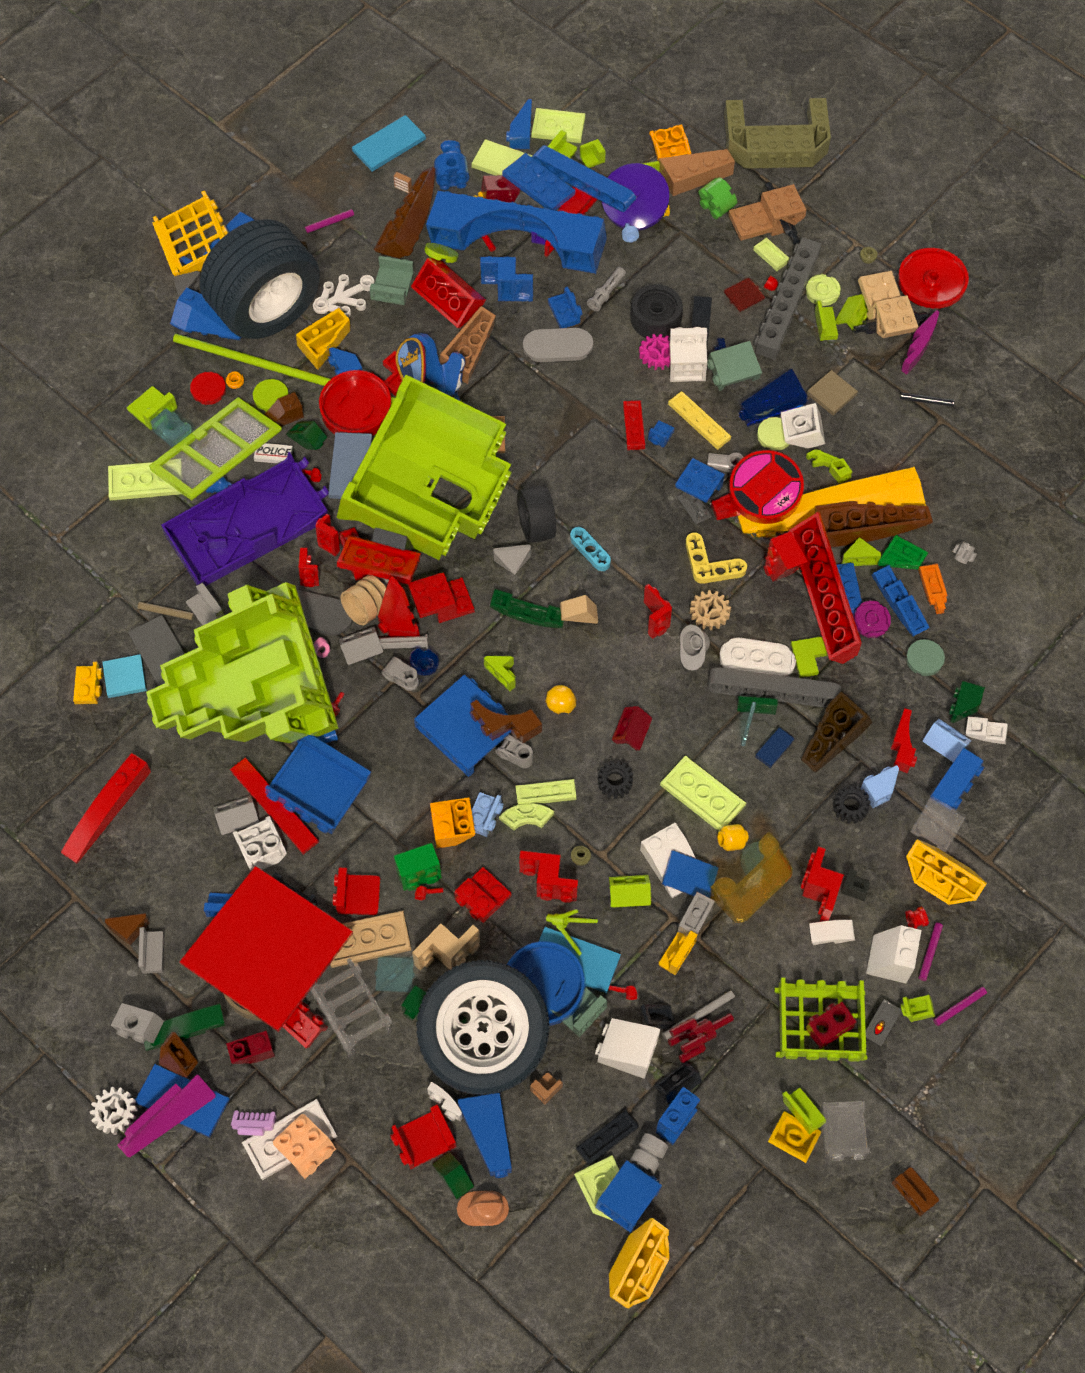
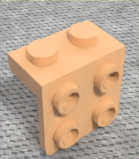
[273,1114,336,1179]

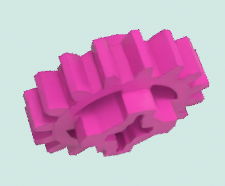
[639,334,670,370]

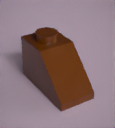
[264,392,304,427]

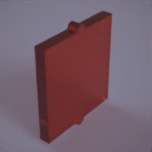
[724,277,765,312]

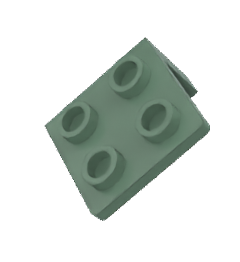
[550,988,607,1037]

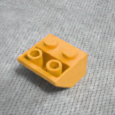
[430,798,475,848]

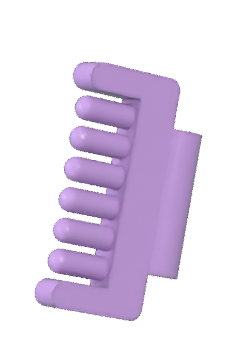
[231,1110,276,1136]

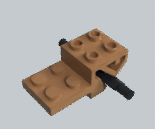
[728,182,807,245]

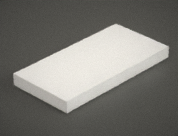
[242,1099,337,1180]

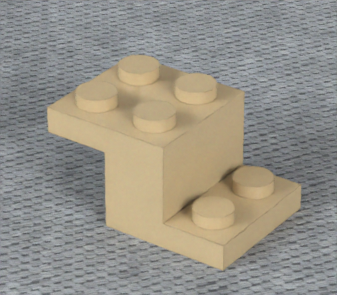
[412,924,480,970]

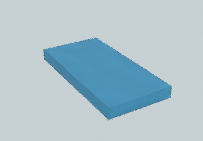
[352,115,426,172]
[539,927,621,993]

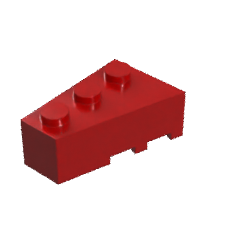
[764,531,808,581]

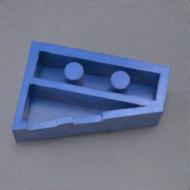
[930,748,985,812]

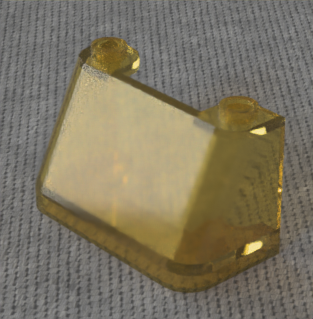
[711,832,793,923]

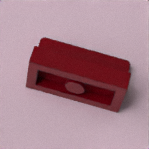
[612,706,652,751]

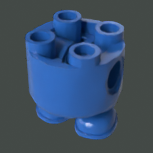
[434,140,469,190]

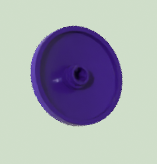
[602,163,669,231]

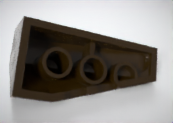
[801,692,873,773]

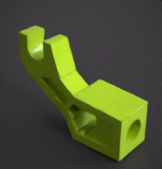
[806,450,852,484]

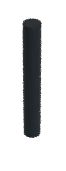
[900,392,955,407]

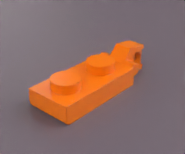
[918,564,947,614]

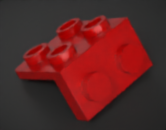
[644,584,672,639]
[333,868,380,915]

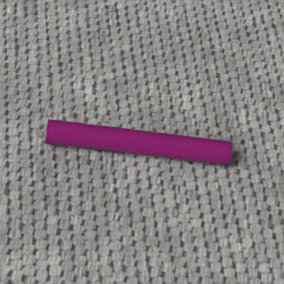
[304,209,354,233]
[919,923,943,981]
[933,987,987,1026]

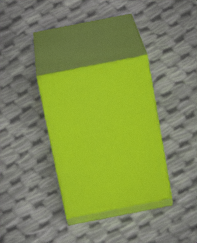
[841,537,881,566]

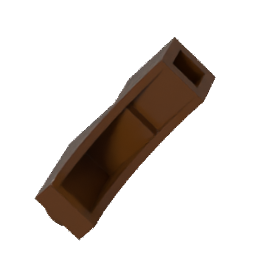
[469,700,542,744]

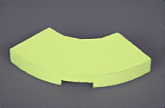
[499,803,554,830]

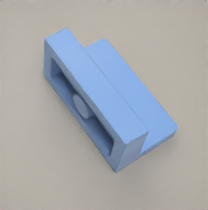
[923,719,972,762]

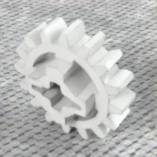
[90,1087,138,1135]

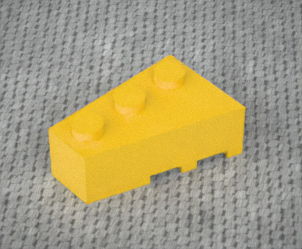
[296,308,350,370]

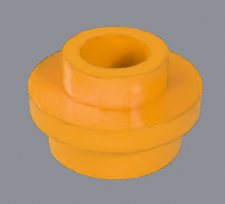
[226,371,244,389]

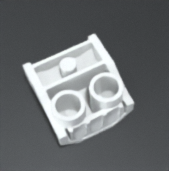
[233,816,287,871]

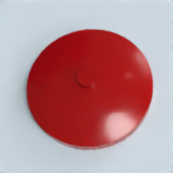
[898,248,969,309]

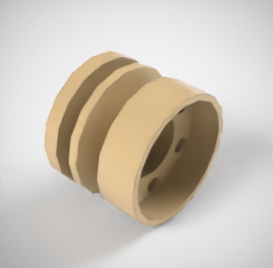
[341,575,386,626]

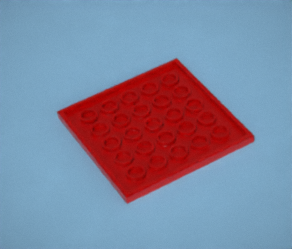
[180,866,353,1032]

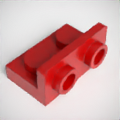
[315,514,340,557]
[299,548,319,587]
[283,1001,328,1048]

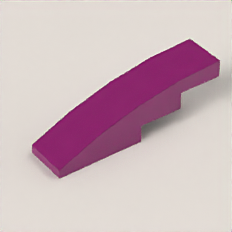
[901,310,940,375]

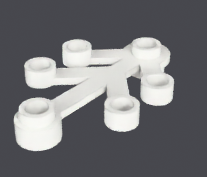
[313,274,374,317]

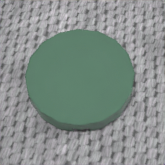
[906,639,945,676]

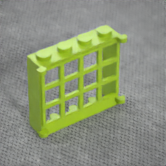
[775,978,867,1062]

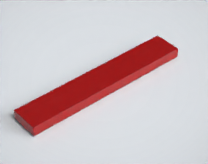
[230,758,319,855]

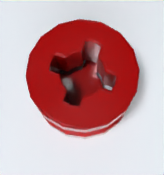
[905,906,929,929]

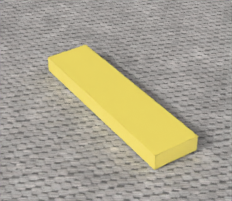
[668,391,731,450]

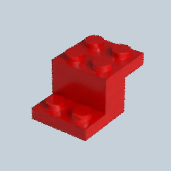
[408,572,474,623]
[801,846,844,922]
[519,851,578,903]

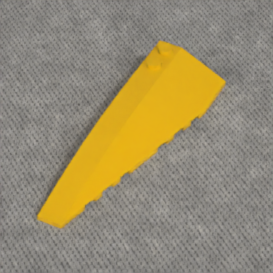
[738,467,926,533]

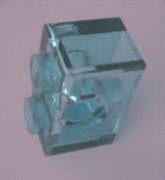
[150,408,192,448]

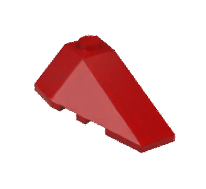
[378,576,420,637]

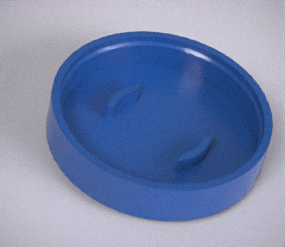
[507,941,586,1026]

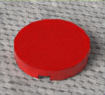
[190,372,226,405]

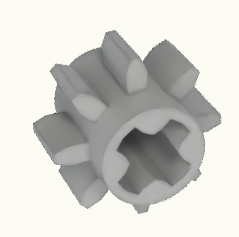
[952,541,977,564]

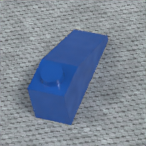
[506,99,532,149]

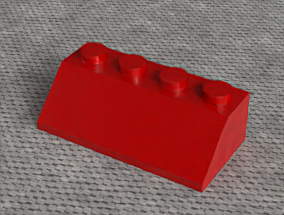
[411,258,486,328]

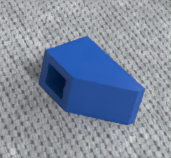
[328,347,363,375]

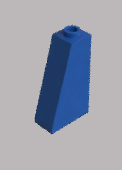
[458,1093,512,1178]

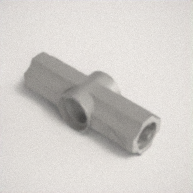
[707,453,744,475]

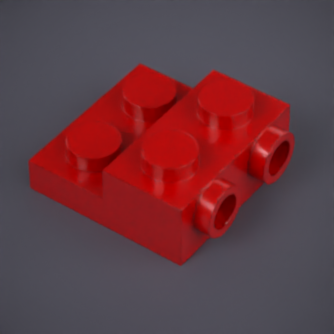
[454,867,512,923]

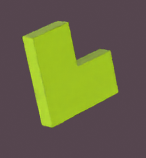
[791,637,828,678]

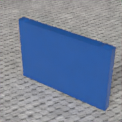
[662,850,718,898]

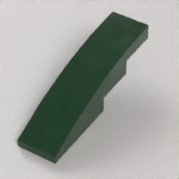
[144,1004,225,1051]

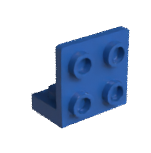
[675,458,725,502]

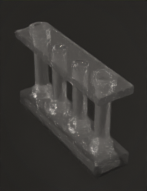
[310,958,393,1057]

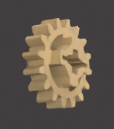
[690,590,731,630]

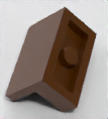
[892,1167,939,1217]

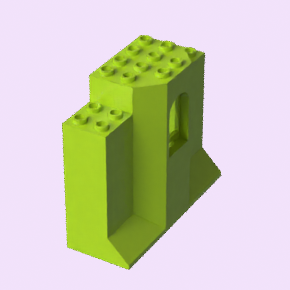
[336,375,512,560]

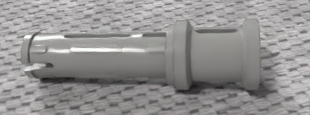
[587,267,626,311]

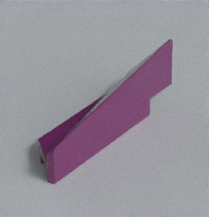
[117,1074,216,1157]

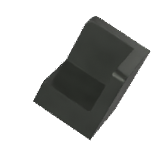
[841,869,870,901]

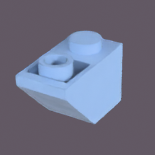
[861,765,899,808]

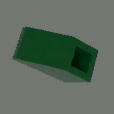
[949,681,985,723]

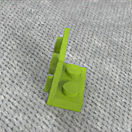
[127,386,177,430]

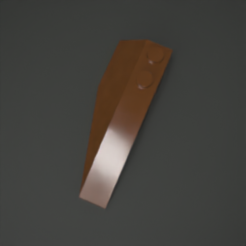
[374,167,435,259]
[815,501,933,547]

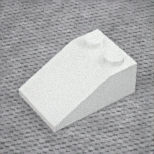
[640,823,696,898]

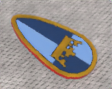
[396,337,426,383]

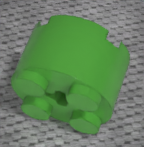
[698,177,737,220]

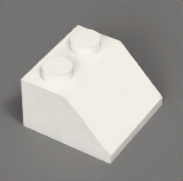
[781,403,825,448]

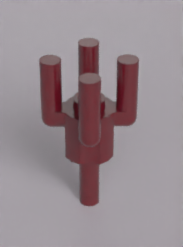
[667,1013,734,1063]

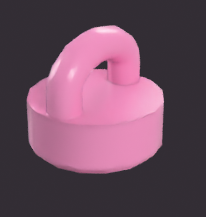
[313,637,330,658]

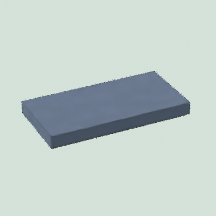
[328,432,372,499]

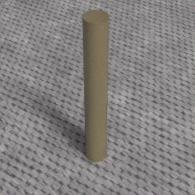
[138,602,194,620]

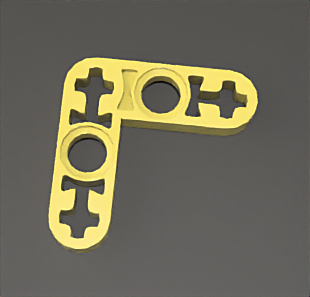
[686,533,747,583]

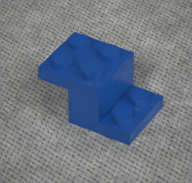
[480,256,533,301]

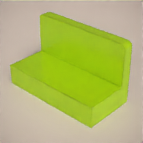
[548,130,577,159]
[835,294,869,332]
[815,300,838,341]
[609,875,651,907]
[782,1088,826,1135]

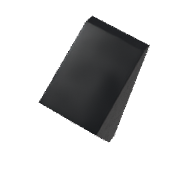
[640,1004,676,1030]

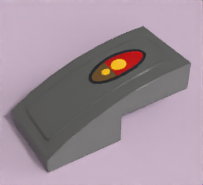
[866,999,902,1046]

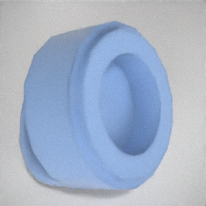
[622,223,639,242]

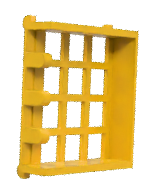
[153,190,229,276]

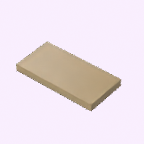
[331,911,411,968]

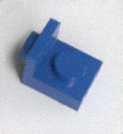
[648,421,674,447]

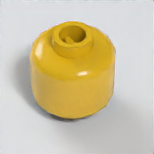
[717,824,749,851]

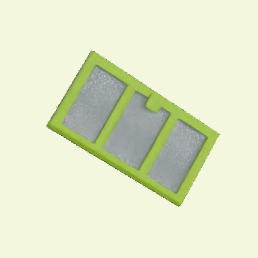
[149,397,282,501]

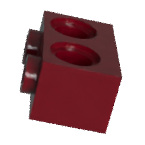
[806,1002,857,1050]

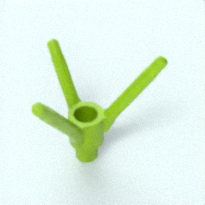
[546,909,598,955]

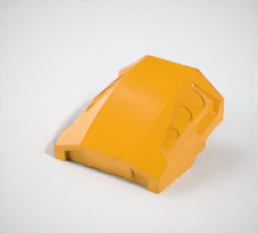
[649,124,691,161]

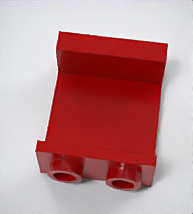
[390,1104,456,1170]

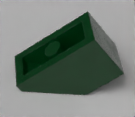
[286,421,327,450]

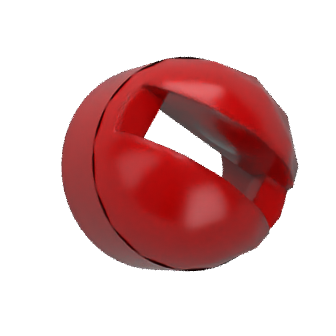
[763,275,778,291]

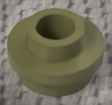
[860,247,878,264]
[571,846,591,866]

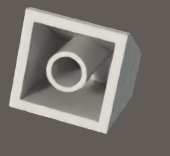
[866,925,922,984]
[595,1018,660,1079]

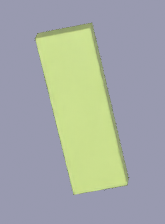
[516,779,576,805]

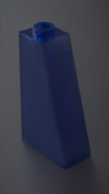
[739,369,808,427]

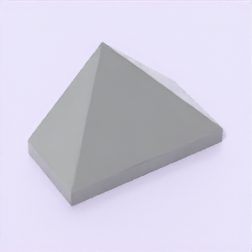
[493,545,531,575]

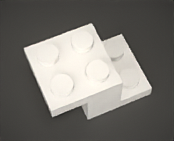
[670,327,707,382]

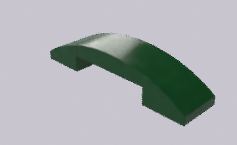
[490,589,564,628]

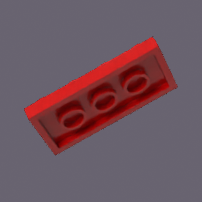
[337,536,421,585]

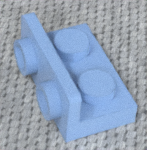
[472,792,504,837]

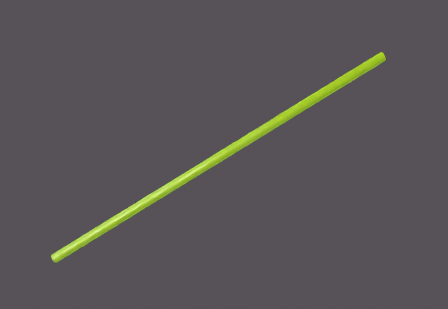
[173,334,395,404]

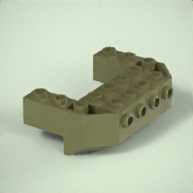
[724,98,831,169]

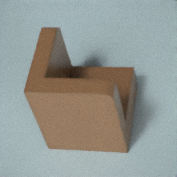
[530,1073,563,1105]

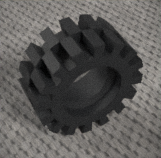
[598,761,633,799]
[833,785,871,824]

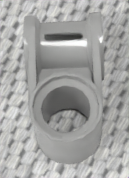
[381,657,419,691]
[495,735,533,768]

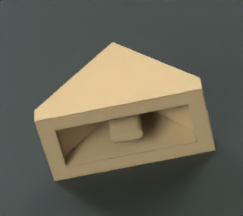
[560,595,598,624]

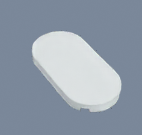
[719,638,796,677]

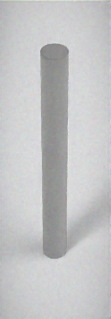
[662,990,735,1040]

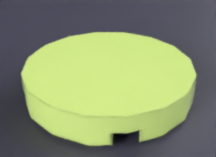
[805,274,841,306]
[757,417,790,451]

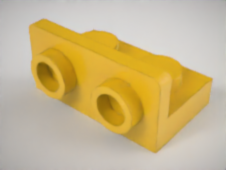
[73,662,103,704]
[659,931,698,975]

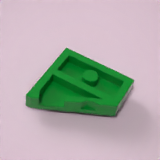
[878,535,928,570]

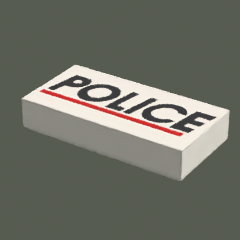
[254,443,293,463]

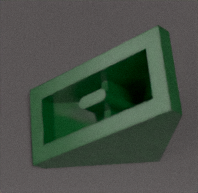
[432,1152,474,1200]

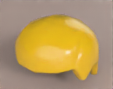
[545,685,577,714]

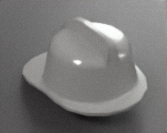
[680,625,710,671]

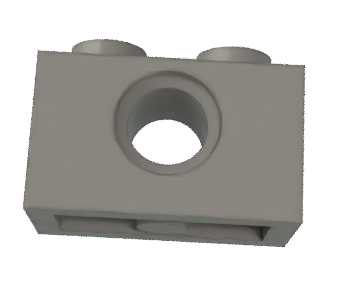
[111,1003,164,1044]

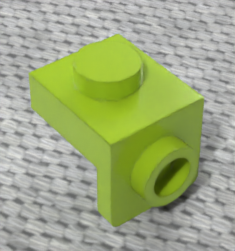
[901,995,935,1022]

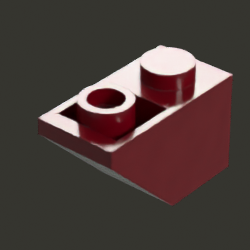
[226,1031,275,1064]

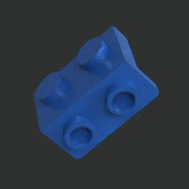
[548,287,582,328]

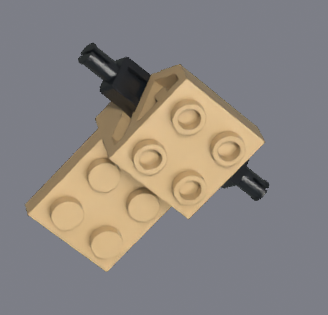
[853,271,928,338]

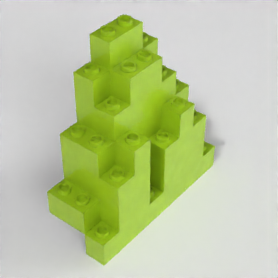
[146,582,338,743]

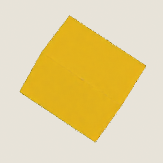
[768,1111,822,1163]

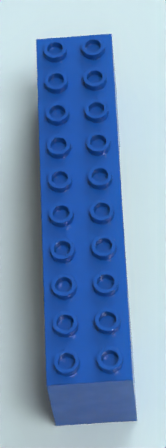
[426,191,607,274]

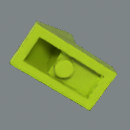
[484,656,516,691]

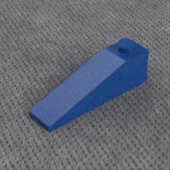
[170,288,241,340]

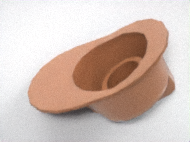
[457,1191,509,1226]

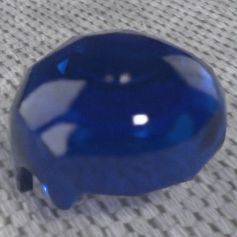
[410,647,440,676]

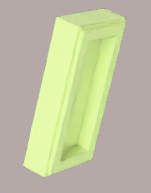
[754,238,790,271]

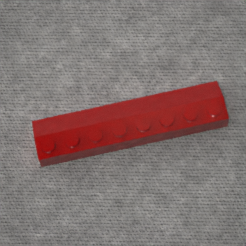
[789,512,862,664]

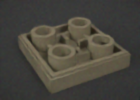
[807,370,858,416]

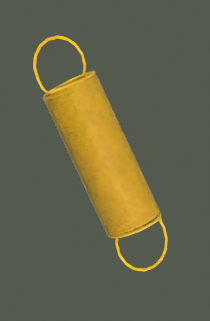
[751,530,782,538]

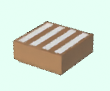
[394,172,412,193]

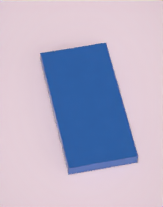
[136,1064,230,1138]

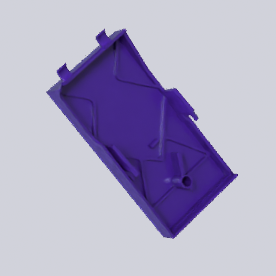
[161,452,329,586]

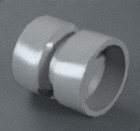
[630,1133,668,1174]

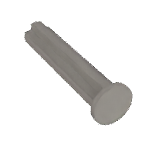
[379,634,429,649]

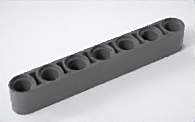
[708,668,841,708]

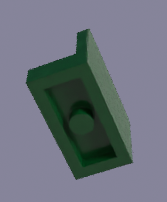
[737,696,778,715]

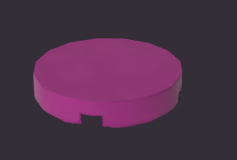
[853,601,891,638]

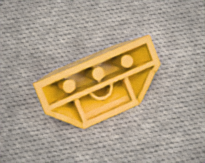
[906,839,987,905]
[609,1218,669,1308]

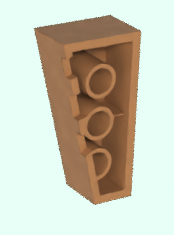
[659,149,735,196]
[439,306,496,385]

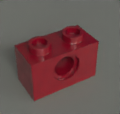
[481,175,520,202]

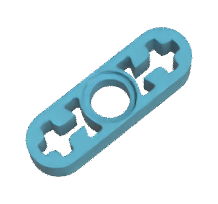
[570,527,611,571]

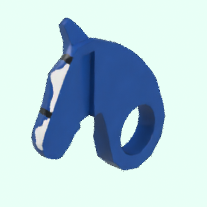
[409,333,465,401]

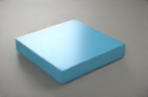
[103,655,147,698]

